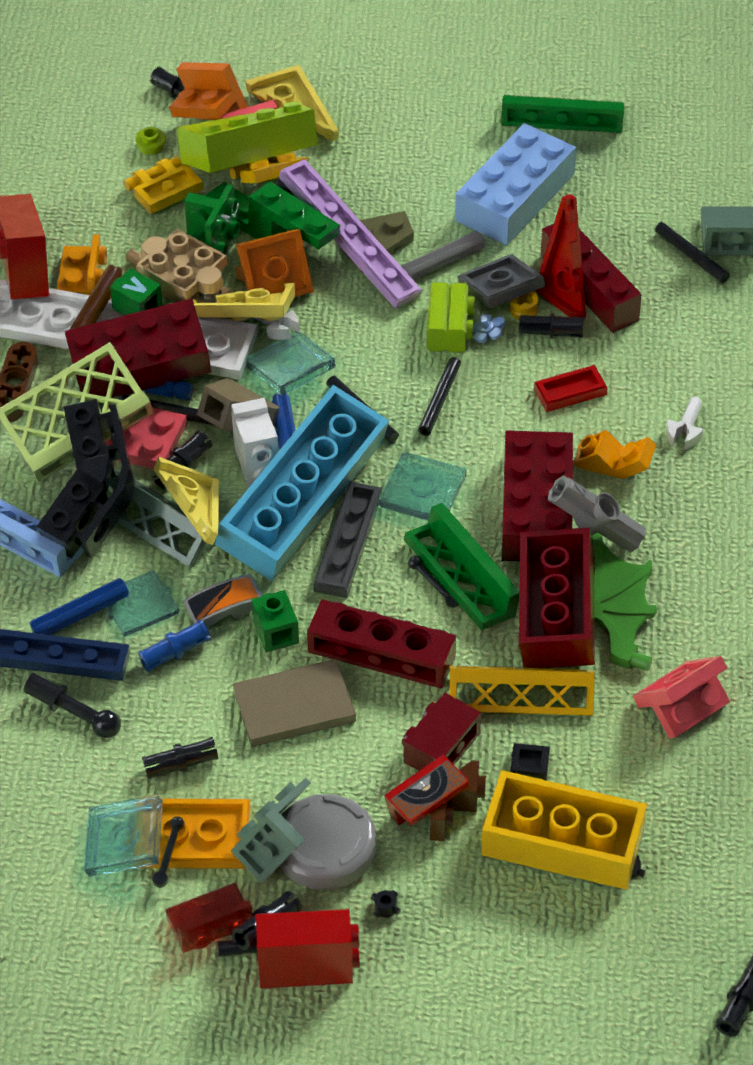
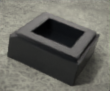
[510,743,550,781]

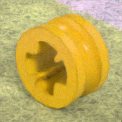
[509,291,538,319]

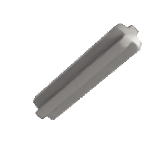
[401,231,485,280]

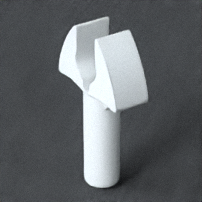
[251,310,300,340]
[666,397,703,450]

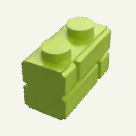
[427,282,475,352]

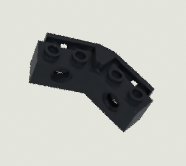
[37,399,135,559]

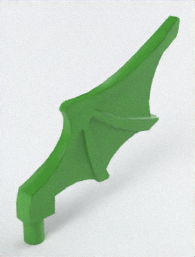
[591,532,658,671]

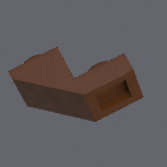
[430,760,486,841]

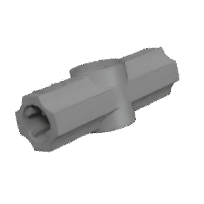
[548,475,646,553]

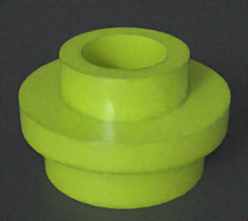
[135,127,166,155]

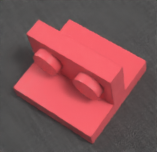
[632,656,730,738]

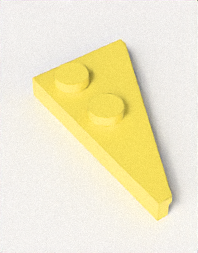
[246,65,339,141]
[193,283,295,321]
[153,457,219,545]

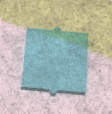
[106,570,180,637]

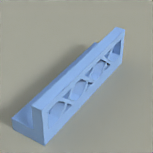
[0,499,84,577]

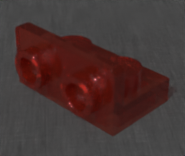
[165,882,253,953]

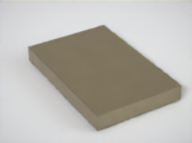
[233,659,356,747]

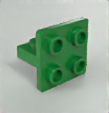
[184,184,240,255]

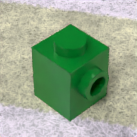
[251,590,299,652]

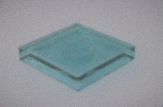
[246,332,336,395]
[379,451,467,520]
[84,794,163,877]

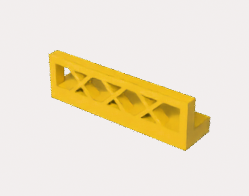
[449,665,595,716]

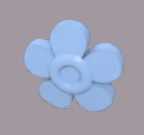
[473,314,505,343]

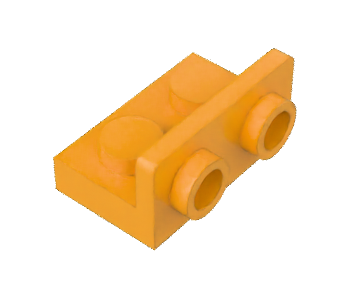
[57,234,107,295]

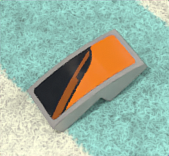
[183,574,262,628]

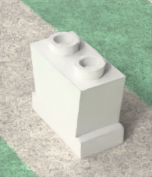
[231,398,278,488]

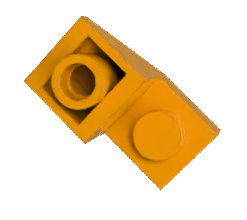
[573,430,657,479]

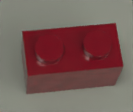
[402,692,481,771]

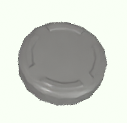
[280,794,376,890]

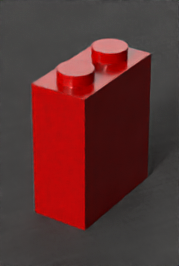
[256,909,360,989]

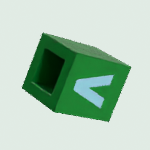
[110,268,163,316]

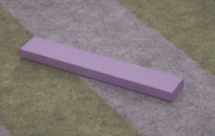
[279,159,422,309]

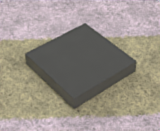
[457,254,545,309]

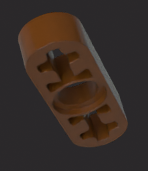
[0,342,38,422]

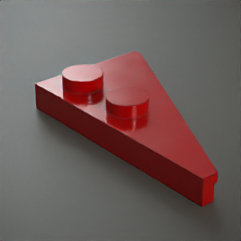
[535,194,586,320]

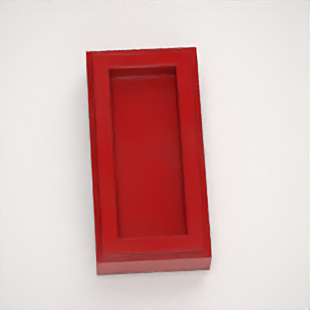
[534,365,608,412]

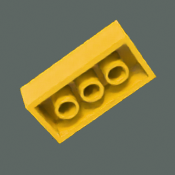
[481,770,647,890]

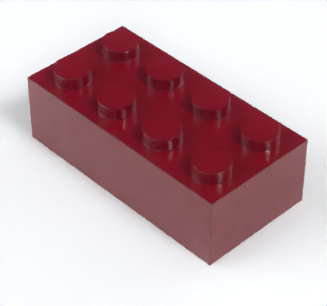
[64,298,212,401]
[502,430,573,562]
[519,528,595,668]

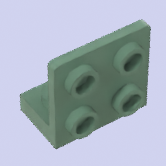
[701,206,753,255]
[231,778,311,884]

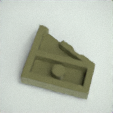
[360,211,414,273]

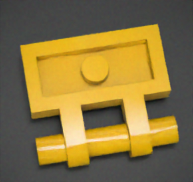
[229,152,308,183]
[123,156,203,215]

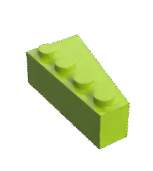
[176,102,318,173]

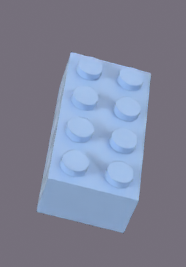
[455,123,576,245]

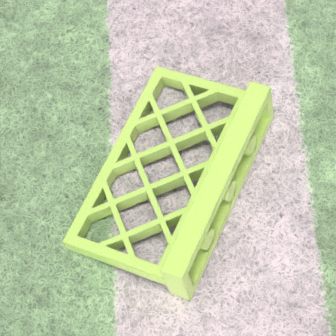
[0,342,154,482]

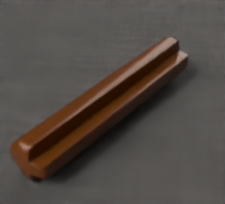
[70,265,122,329]

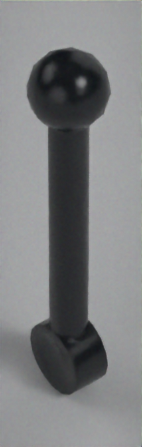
[408,556,459,608]
[152,816,185,888]

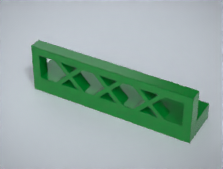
[501,95,625,134]
[404,503,519,630]

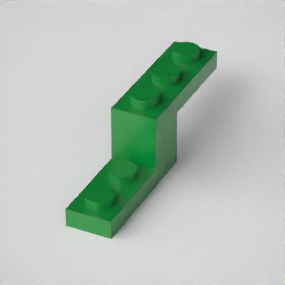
[204,182,340,250]

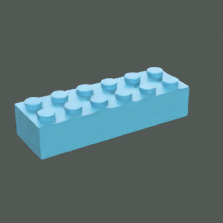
[215,385,389,581]

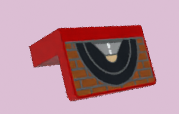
[384,754,469,826]

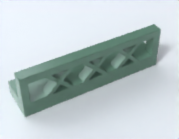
[109,469,216,567]

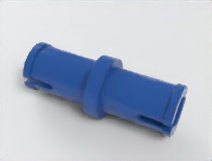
[138,620,211,672]

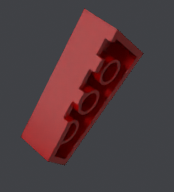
[0,193,49,300]

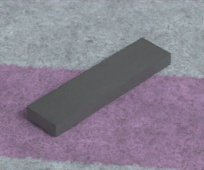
[313,482,382,598]

